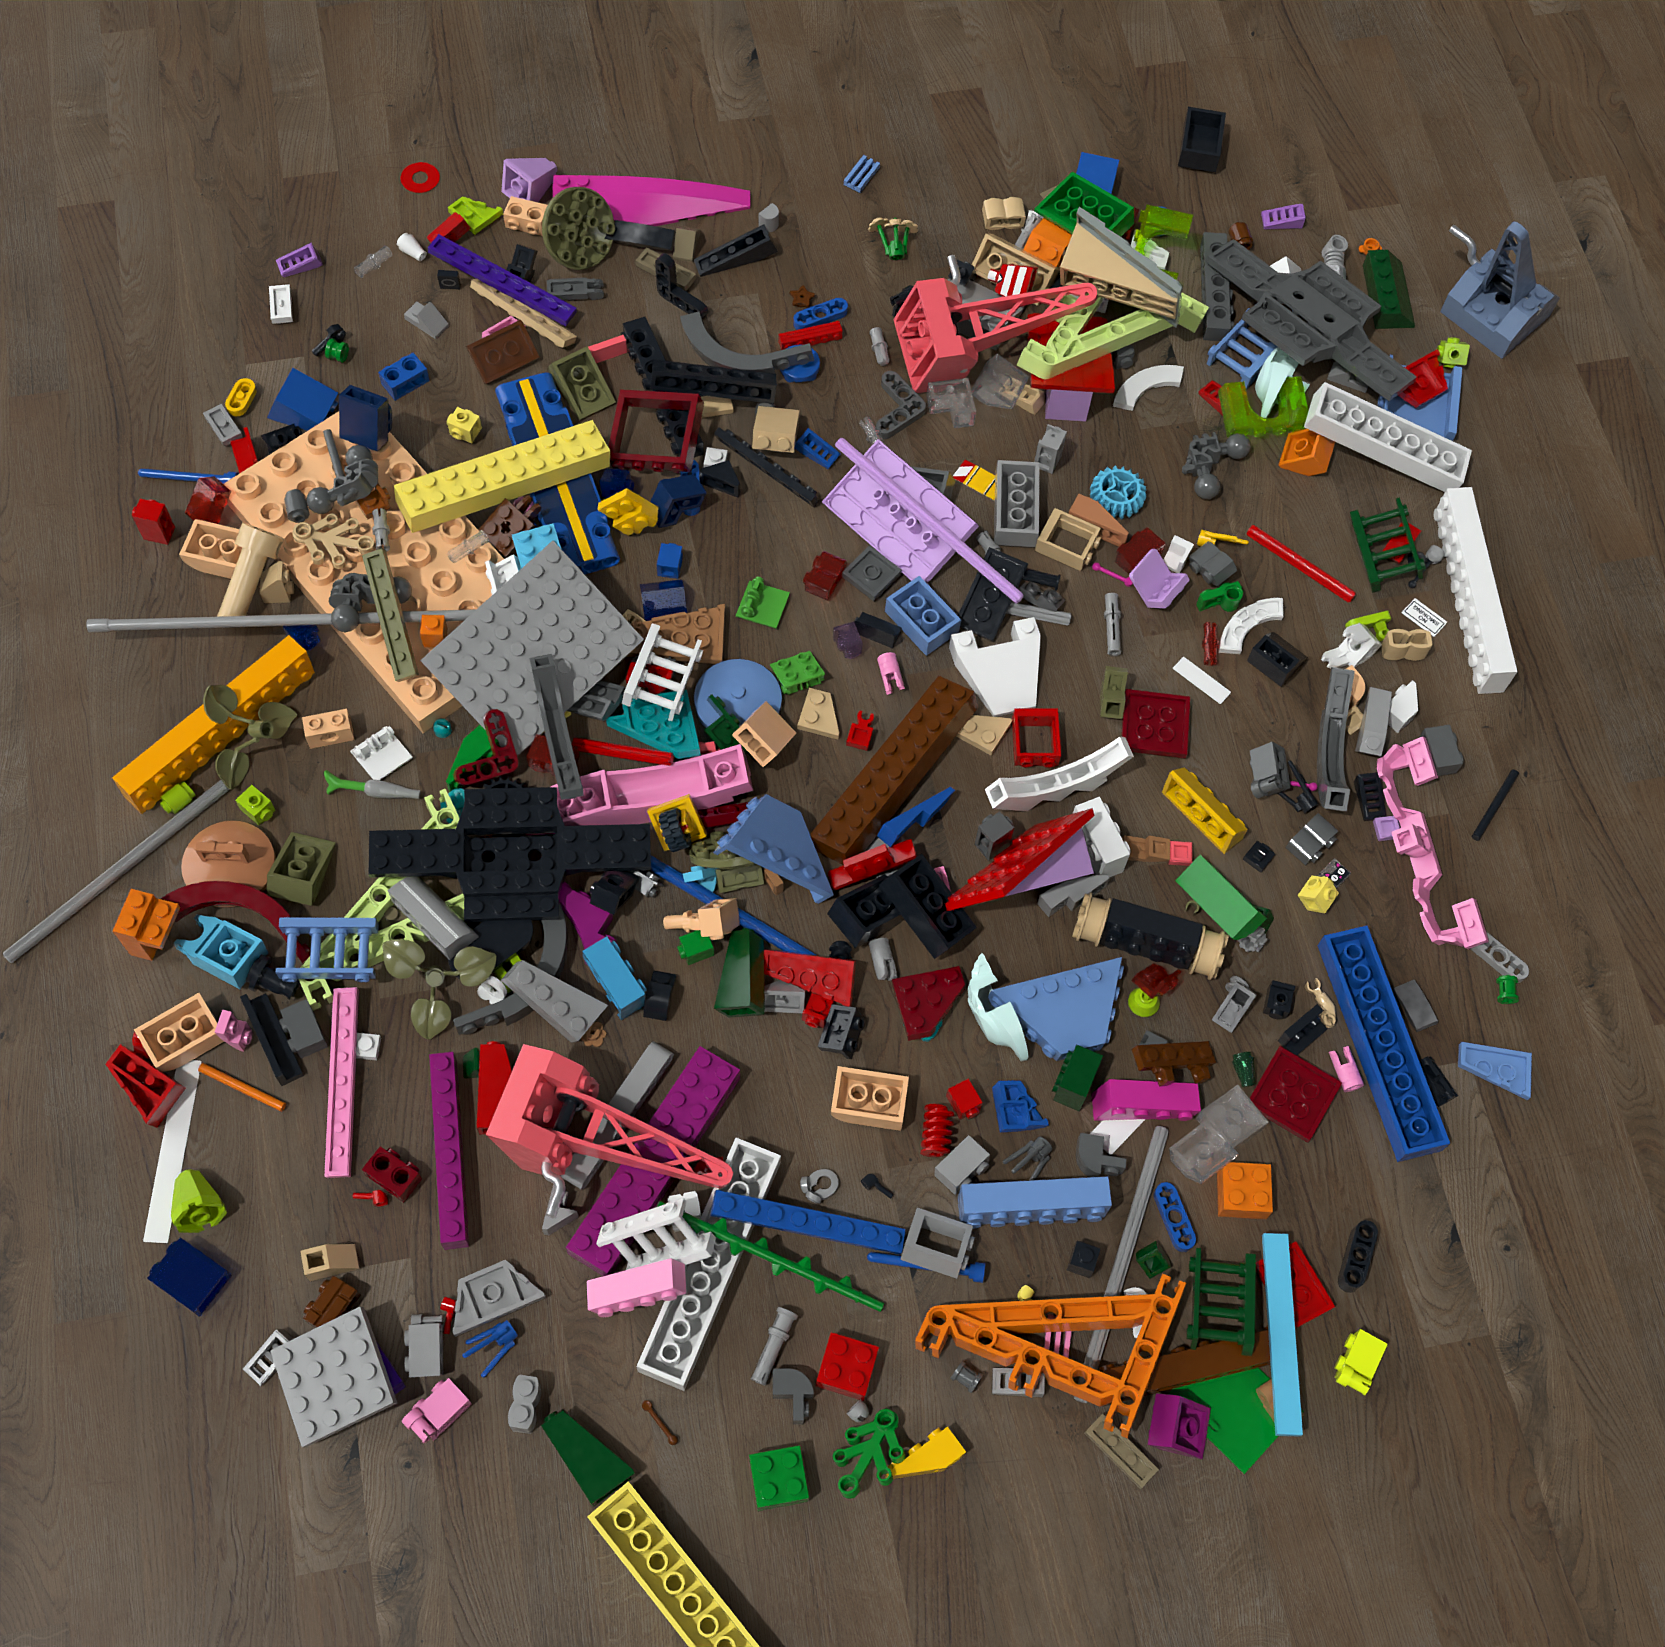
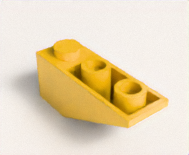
[885,1427,966,1479]

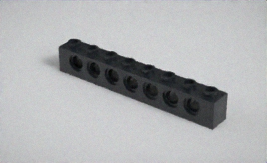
[621,316,704,458]

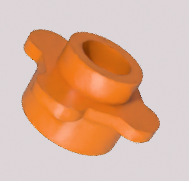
[1358,238,1382,255]

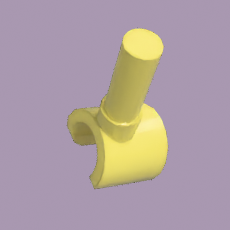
[1017,1285,1045,1316]

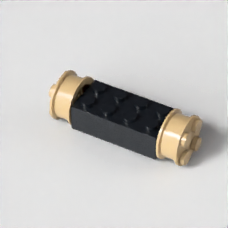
[1072,892,1229,980]

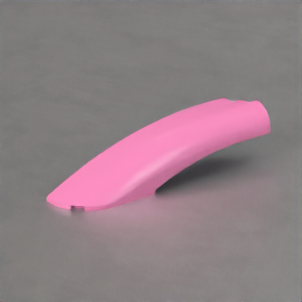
[526,744,753,835]

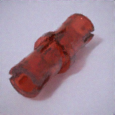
[1202,622,1219,666]

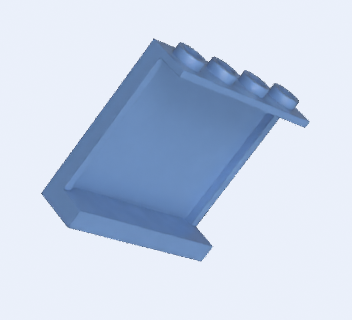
[1377,355,1462,441]

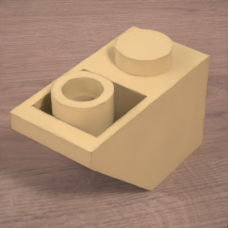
[259,561,294,603]
[301,1244,360,1281]

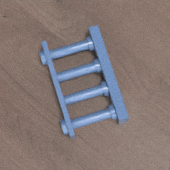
[1207,308,1277,390]
[276,918,379,982]

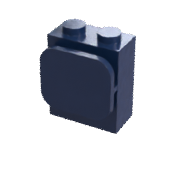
[339,385,392,452]

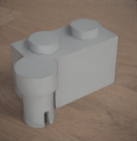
[404,1314,444,1377]

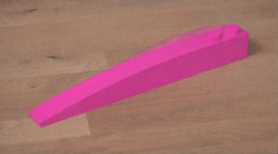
[553,175,750,226]

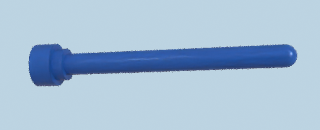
[138,469,239,484]
[867,1252,985,1283]

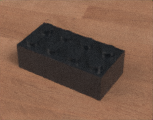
[879,854,977,959]

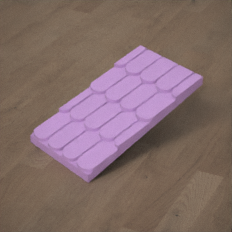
[822,439,979,584]

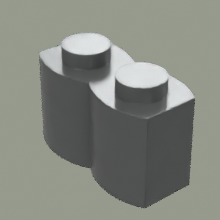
[1188,541,1237,586]
[1285,813,1338,866]

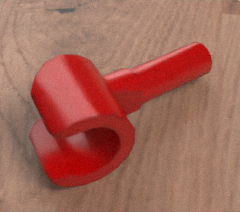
[353,1190,388,1207]
[440,1297,456,1334]

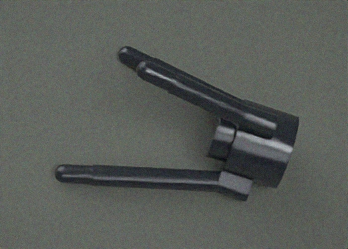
[1277,760,1319,814]

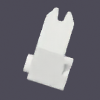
[1321,623,1382,669]

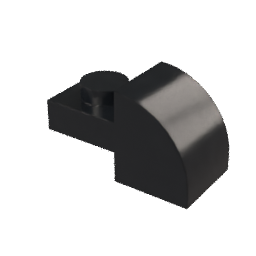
[507,244,538,283]
[643,971,676,1021]

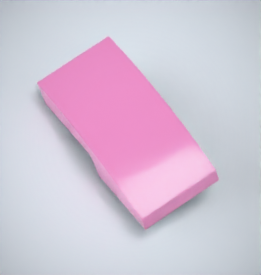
[215,1010,253,1052]

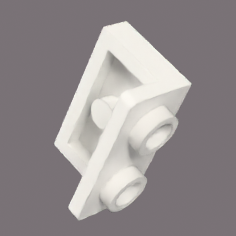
[485,554,521,595]

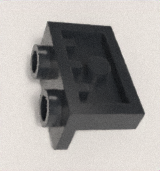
[818,1004,865,1059]
[1278,1004,1327,1056]

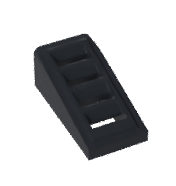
[1354,772,1386,821]

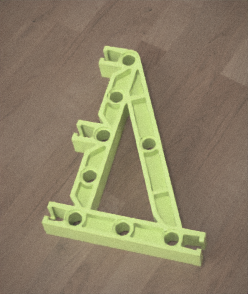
[1017,293,1209,379]
[299,789,469,1011]

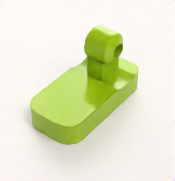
[1345,611,1391,642]

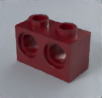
[361,1146,422,1203]

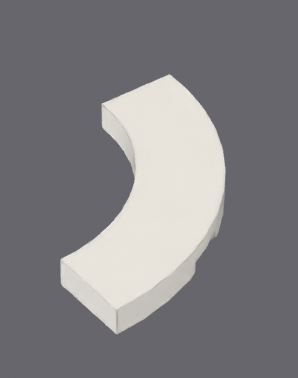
[1113,365,1184,411]
[1219,598,1283,654]

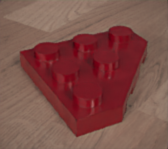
[892,966,965,1041]

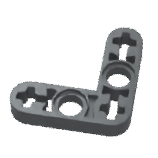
[875,371,926,439]

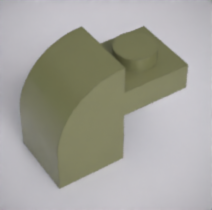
[1100,666,1128,719]

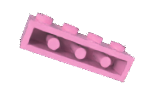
[587,1258,687,1317]

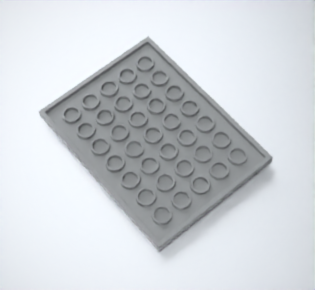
[420,541,644,756]

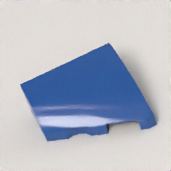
[992,1081,1049,1132]

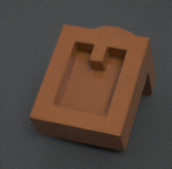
[356,483,391,520]

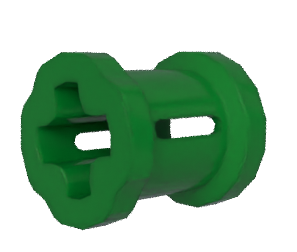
[1496,975,1519,1004]

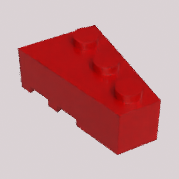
[105,1044,186,1128]

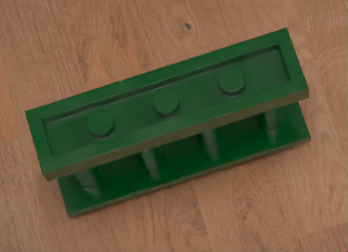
[1350,497,1426,593]
[1186,1248,1256,1356]

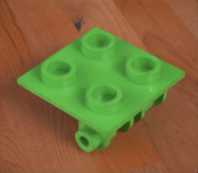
[736,577,790,629]
[770,651,825,695]

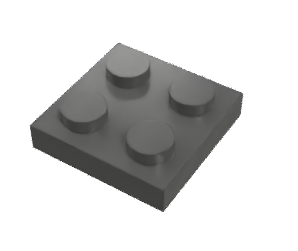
[841,545,902,601]

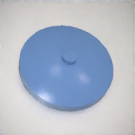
[694,659,782,728]

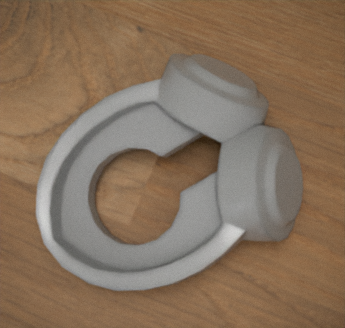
[800,1169,838,1204]

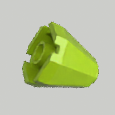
[171,1169,227,1233]

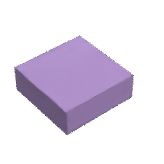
[1373,816,1400,841]

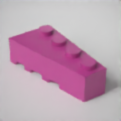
[1091,1079,1201,1121]

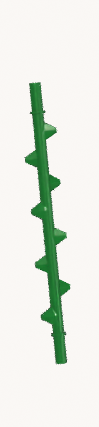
[656,1201,884,1312]

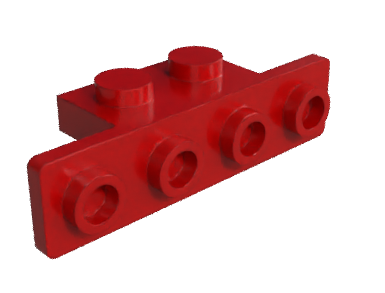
[828,839,917,890]

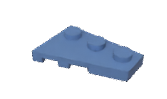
[1458,1042,1532,1100]

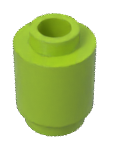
[160,782,196,814]

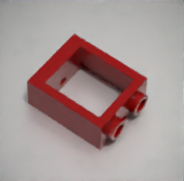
[1012,708,1061,768]

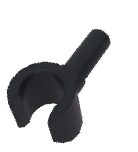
[861,1173,894,1199]

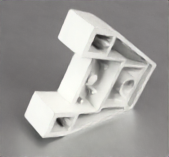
[949,617,1040,717]

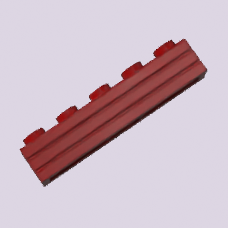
[778,321,843,350]

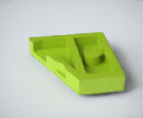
[448,196,503,235]

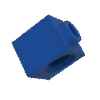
[657,543,683,579]

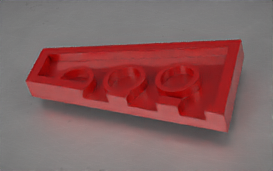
[764,949,856,1007]

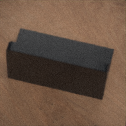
[853,612,902,649]

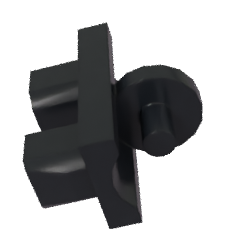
[261,424,303,454]

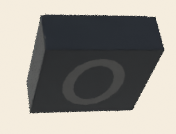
[437,270,461,290]

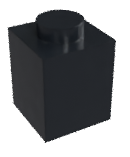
[1066,1241,1100,1278]

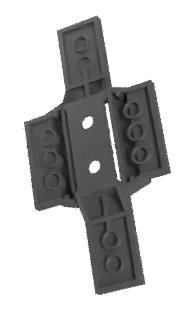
[1206,239,1417,401]

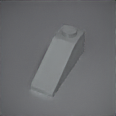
[1355,687,1392,756]

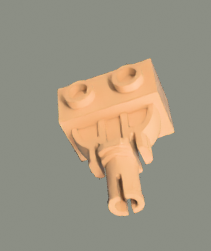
[663,898,740,940]

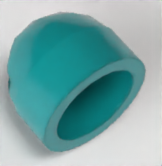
[433,718,452,738]

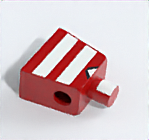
[988,264,1038,297]

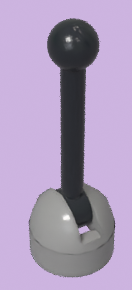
[1408,545,1445,589]

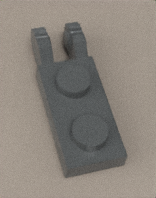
[547,278,604,300]

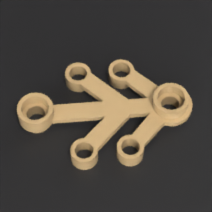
[292,513,375,569]

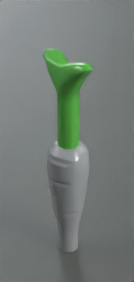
[324,770,420,799]

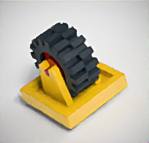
[647,794,707,852]

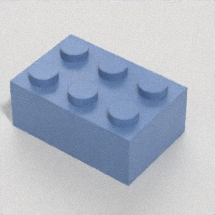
[885,576,961,656]

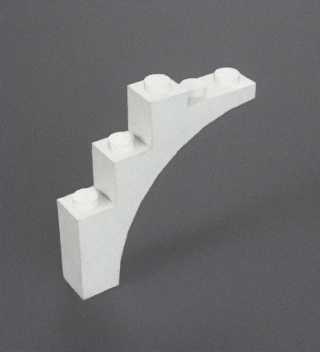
[985,737,1134,811]

